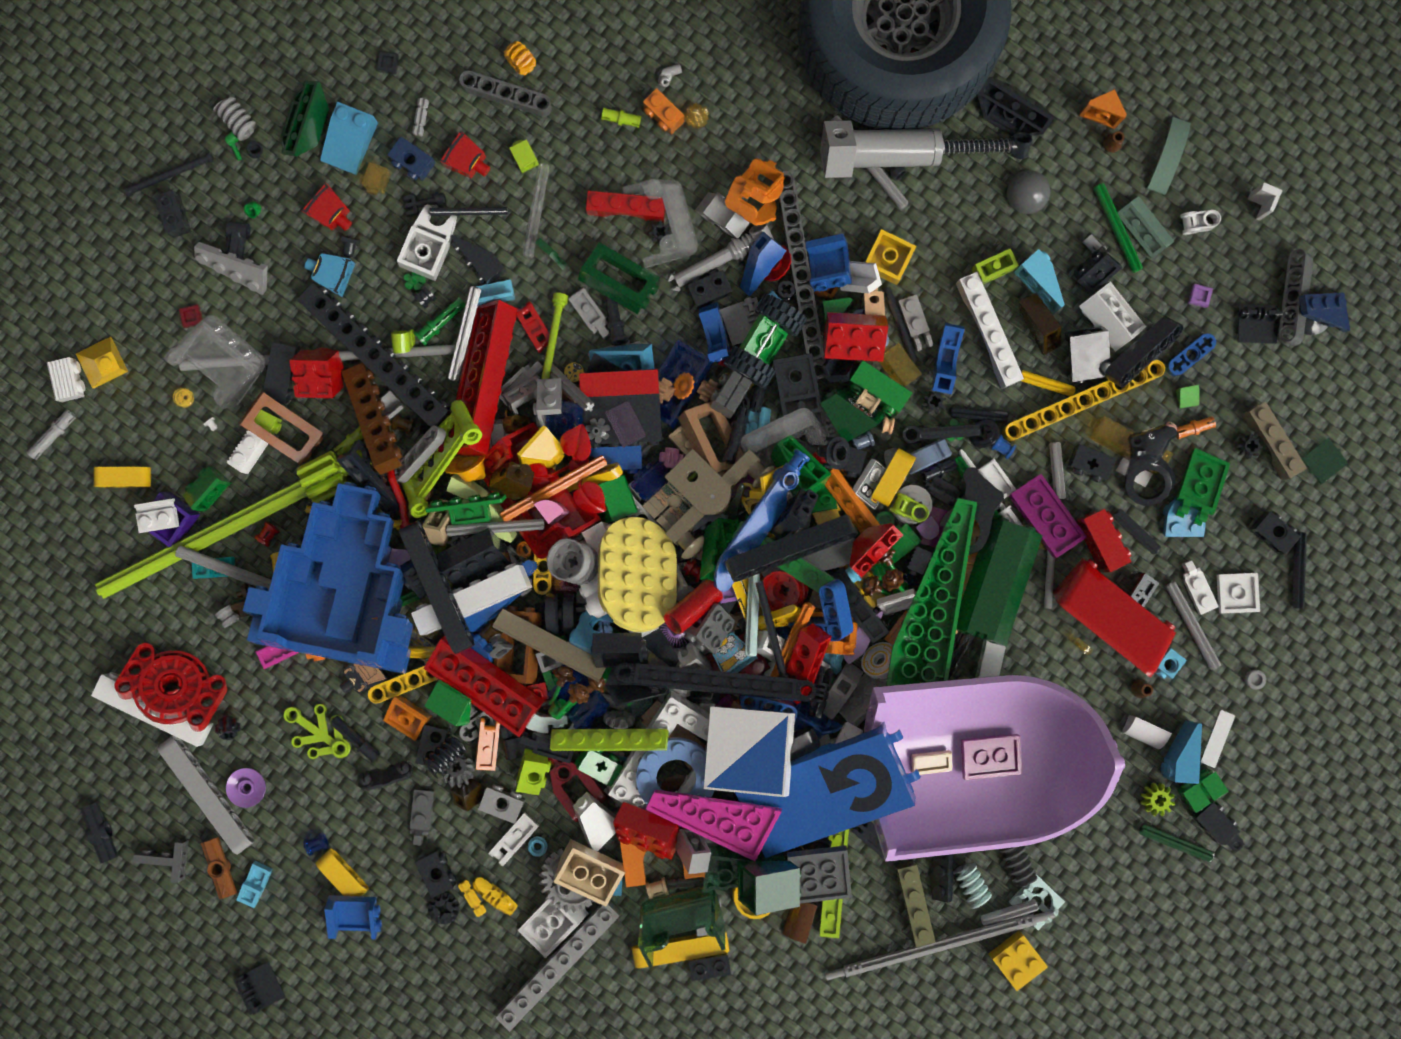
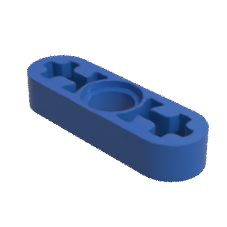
[1166,334,1216,376]

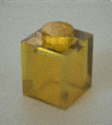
[362,162,391,195]

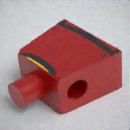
[440,131,490,178]
[302,183,352,231]

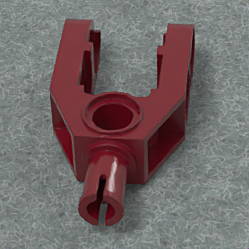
[548,757,608,822]

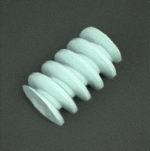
[953,863,992,909]

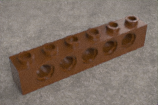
[342,362,403,475]

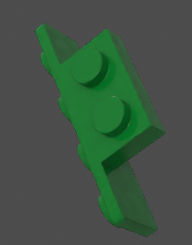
[425,492,506,525]

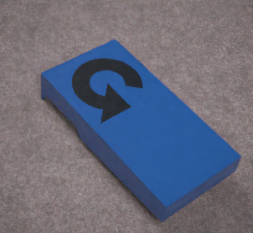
[735,721,921,858]

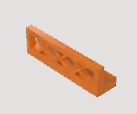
[825,469,880,533]

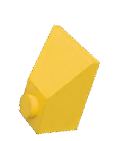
[76,337,128,389]
[517,425,564,468]

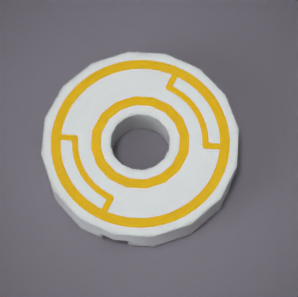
[861,642,893,679]

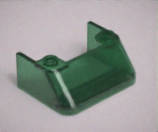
[638,885,726,968]

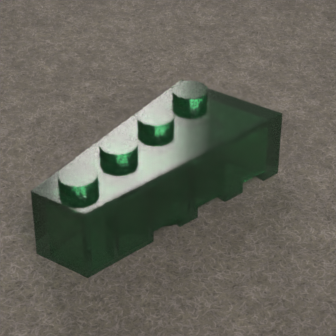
[702,845,788,892]

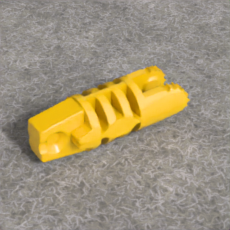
[472,877,518,916]

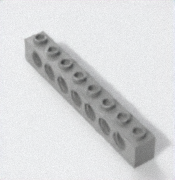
[496,901,621,1032]

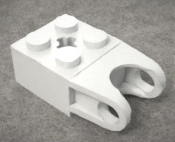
[397,204,457,281]

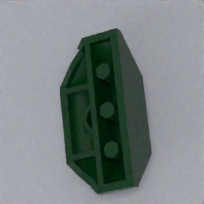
[281,80,329,157]

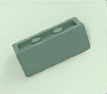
[1118,196,1174,258]

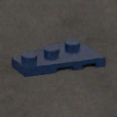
[1299,293,1350,332]

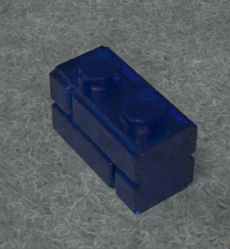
[631,461,670,502]

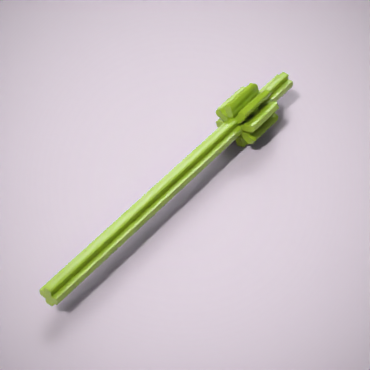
[95,450,372,599]

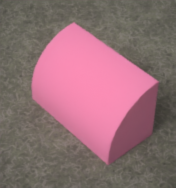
[534,500,570,524]

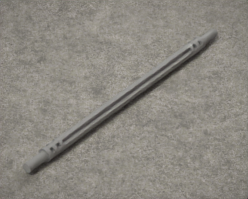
[825,910,1055,980]

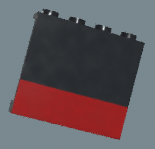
[579,369,664,448]

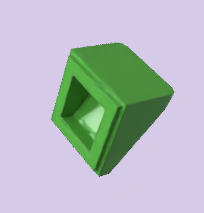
[1176,385,1199,409]

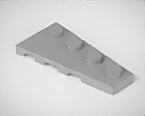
[194,242,268,295]

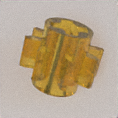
[685,104,709,128]

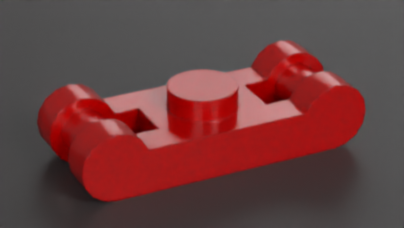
[516,301,550,353]

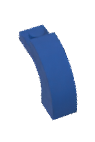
[699,302,731,362]
[932,323,965,394]

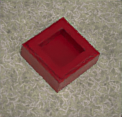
[179,304,204,328]

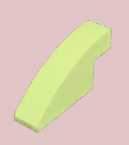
[446,474,517,543]

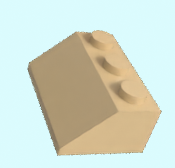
[553,839,625,906]

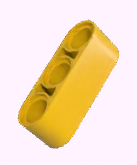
[871,448,916,507]
[93,467,151,487]
[315,848,369,896]

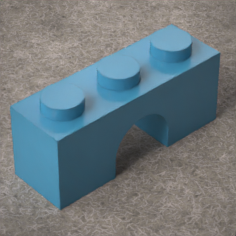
[569,610,614,655]

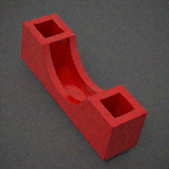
[586,191,666,222]

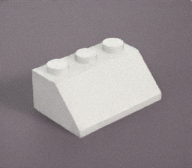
[1079,281,1146,352]

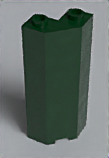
[956,517,1043,647]

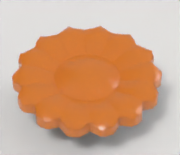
[673,372,695,399]

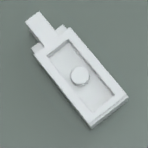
[1182,560,1219,615]

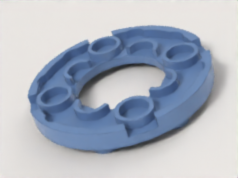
[636,738,714,804]

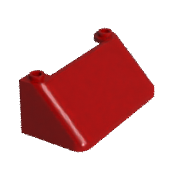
[483,422,600,559]
[1053,558,1176,677]

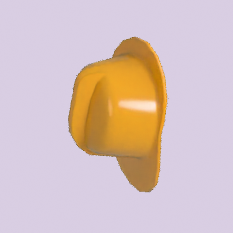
[445,455,486,482]

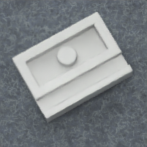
[134,498,180,533]

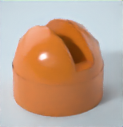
[516,541,532,558]

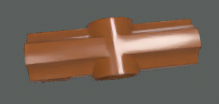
[201,837,237,899]

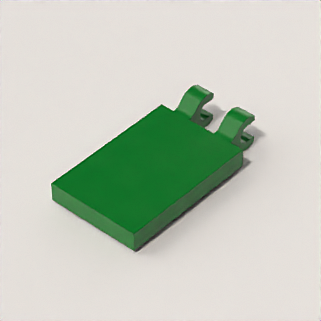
[1175,448,1230,526]

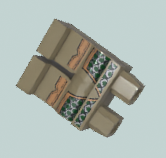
[642,482,693,531]

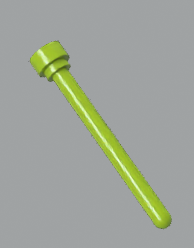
[541,293,568,379]

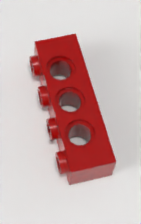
[786,623,832,704]

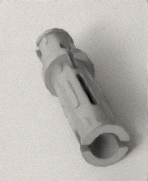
[26,409,77,460]

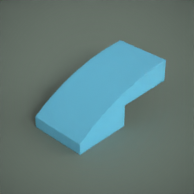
[237,861,273,908]

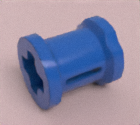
[991,435,1017,459]

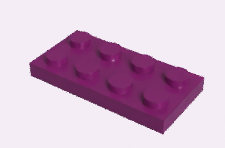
[1009,474,1087,560]

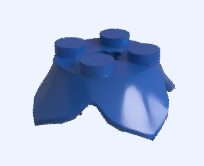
[790,700,843,739]

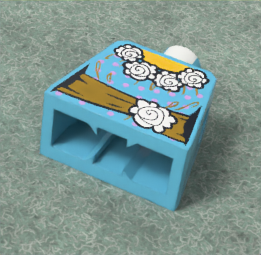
[713,632,757,673]

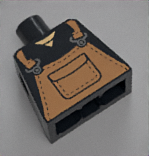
[340,663,391,694]

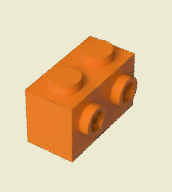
[643,88,684,135]

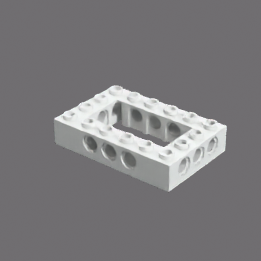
[608,690,710,829]

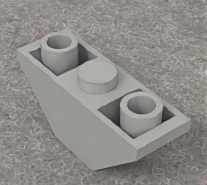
[823,662,863,720]

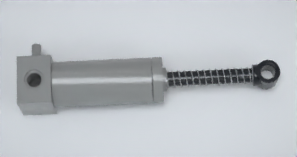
[820,121,1033,178]

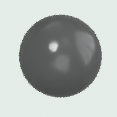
[1006,170,1050,214]

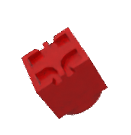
[290,348,344,398]

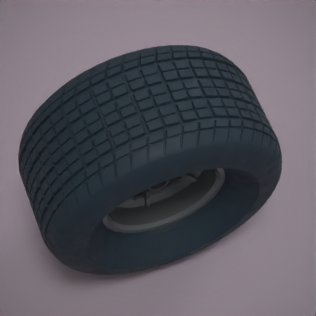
[798,0,1012,129]

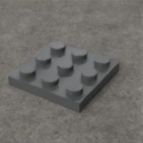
[787,845,852,903]

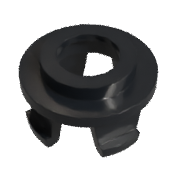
[817,436,850,469]

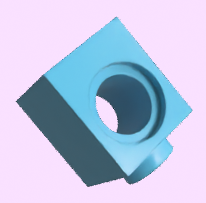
[1155,648,1187,679]

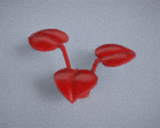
[529,424,607,513]

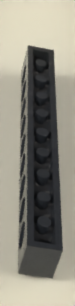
[297,283,451,427]

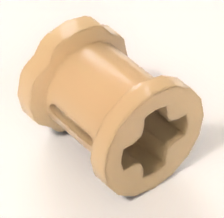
[855,389,882,414]
[646,877,669,900]

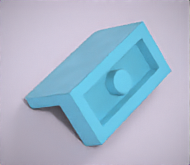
[476,280,515,306]

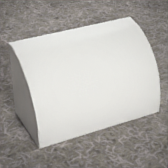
[1122,715,1172,749]

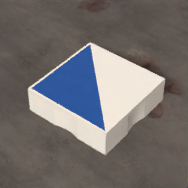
[704,707,795,797]

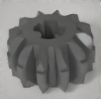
[442,754,475,788]

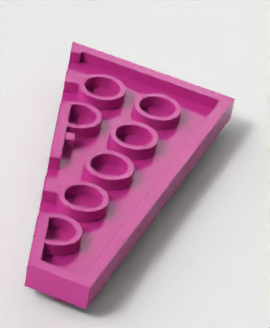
[646,789,782,861]

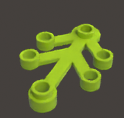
[284,703,351,759]

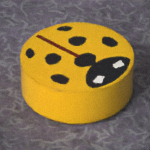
[564,363,584,383]

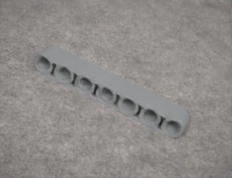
[157,735,254,855]

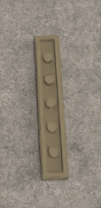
[493,609,606,682]

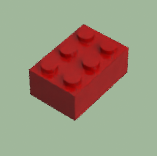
[823,312,889,362]
[1075,509,1132,573]
[613,802,679,860]

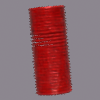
[664,579,723,634]

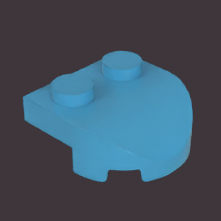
[1163,497,1206,537]

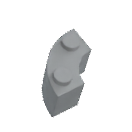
[695,192,750,239]

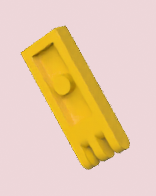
[758,605,801,631]

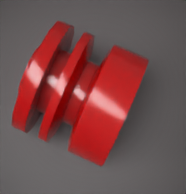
[763,570,809,611]

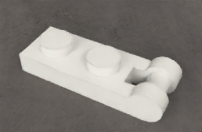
[488,812,539,867]

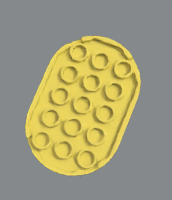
[597,517,677,632]

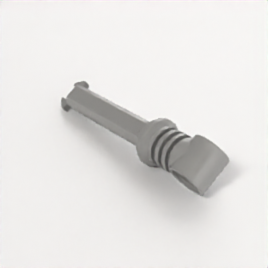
[668,223,774,291]

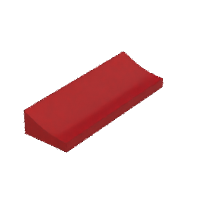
[423,636,545,737]

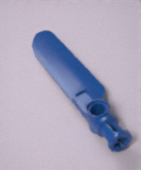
[714,449,810,592]

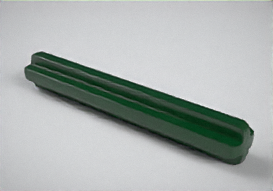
[1139,824,1215,862]

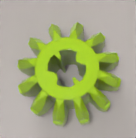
[1141,783,1175,816]

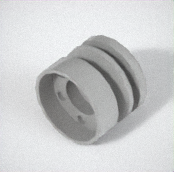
[547,539,598,585]

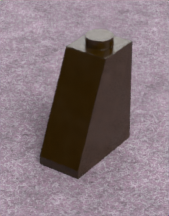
[1019,293,1061,355]

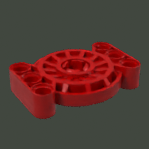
[114,643,227,732]

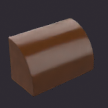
[782,902,817,944]

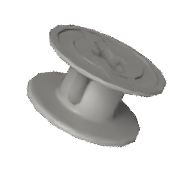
[891,485,932,524]

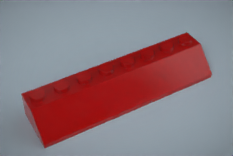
[448,300,517,457]

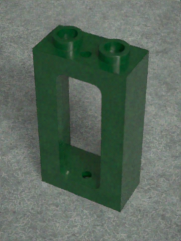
[578,242,660,315]

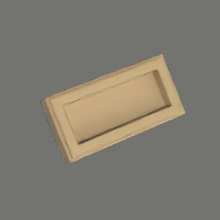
[912,750,952,775]

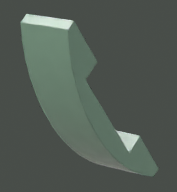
[1146,117,1191,195]

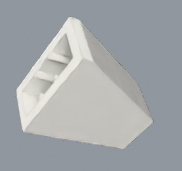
[573,792,616,852]

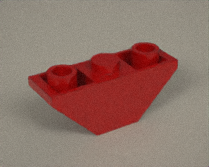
[849,523,903,578]

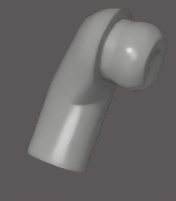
[658,64,682,87]

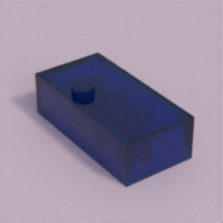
[659,340,713,429]

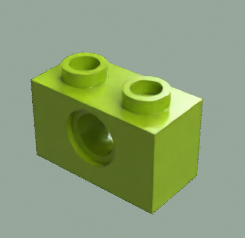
[971,248,1019,285]
[516,749,551,795]

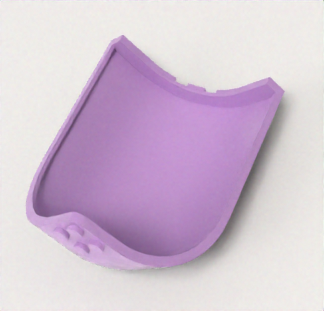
[864,675,1125,862]

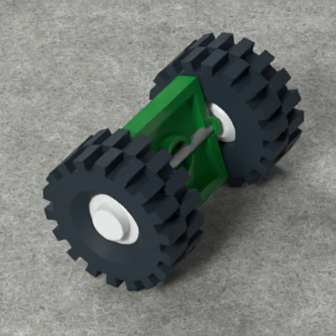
[723,294,807,389]

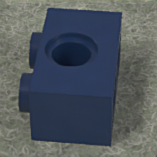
[388,137,436,182]

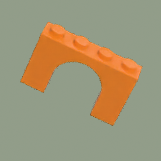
[620,827,705,887]

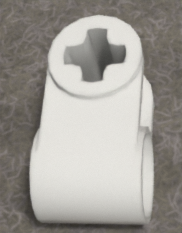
[1180,210,1221,235]

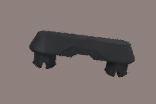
[357,761,413,791]

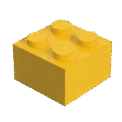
[865,229,916,285]
[989,930,1048,991]

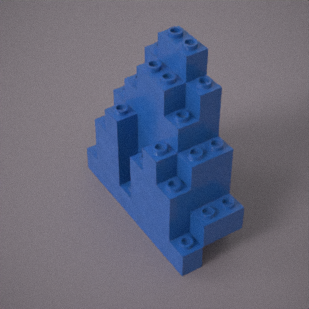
[243,482,414,674]

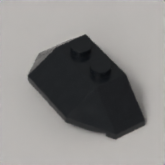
[977,77,1054,136]

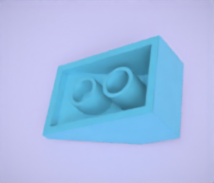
[1014,249,1065,314]

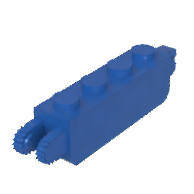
[464,560,538,632]

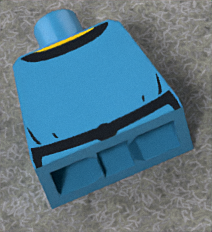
[305,253,355,297]

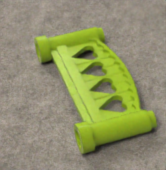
[400,400,482,518]

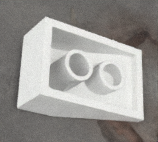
[518,886,588,958]

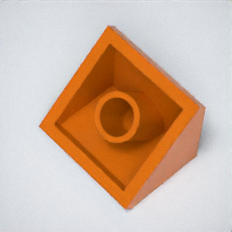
[1079,89,1127,129]
[383,695,432,742]

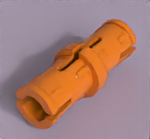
[1176,416,1216,439]

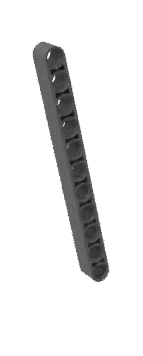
[778,171,825,381]

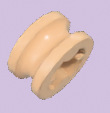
[881,416,895,435]

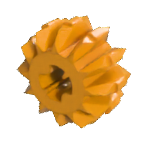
[504,41,536,75]

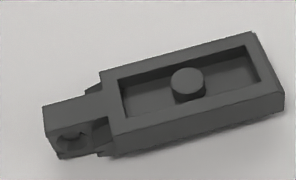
[410,789,435,845]

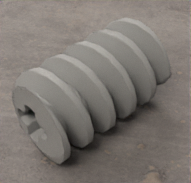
[213,97,256,141]

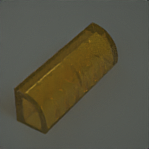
[1089,416,1173,475]

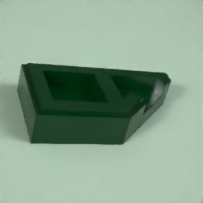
[535,238,568,270]

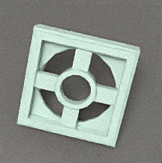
[1009,874,1065,930]

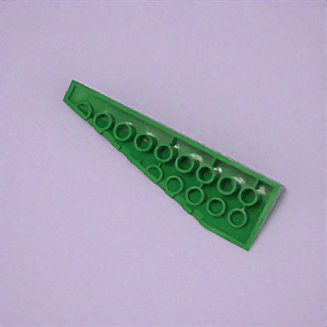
[886,498,977,686]

